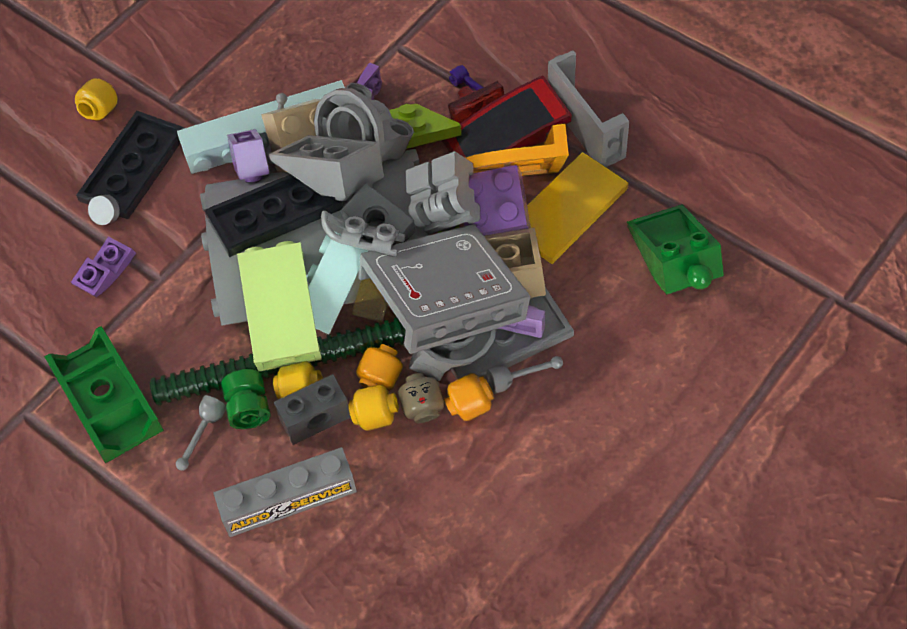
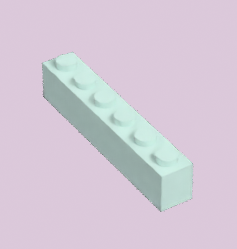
[177,80,345,174]

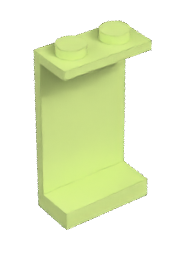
[237,241,322,371]

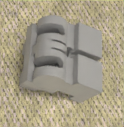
[405,151,480,235]

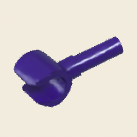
[449,65,487,95]

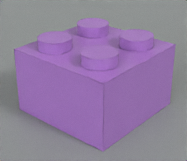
[464,165,531,236]

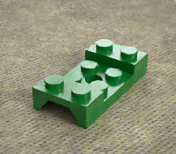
[44,326,164,464]

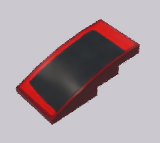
[442,75,572,158]

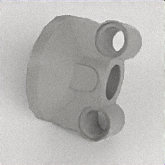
[314,83,414,162]
[409,329,496,381]

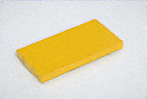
[527,152,629,264]

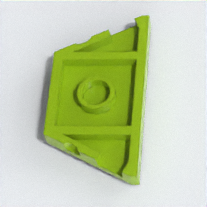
[389,104,461,149]

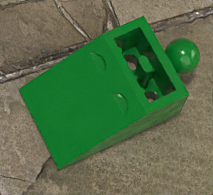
[627,204,724,295]

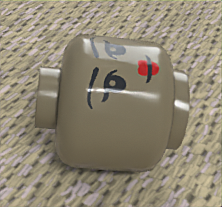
[398,373,444,423]

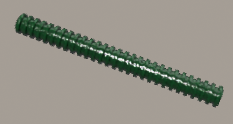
[149,318,406,406]

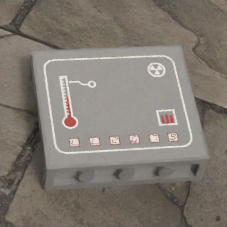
[359,224,530,354]

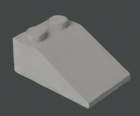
[269,135,384,201]

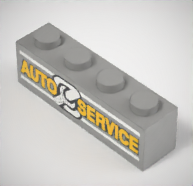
[213,447,357,537]

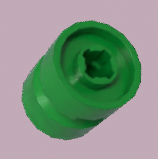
[221,369,271,430]

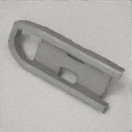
[321,211,405,257]

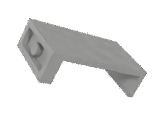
[548,50,629,167]

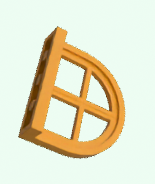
[465,124,569,177]

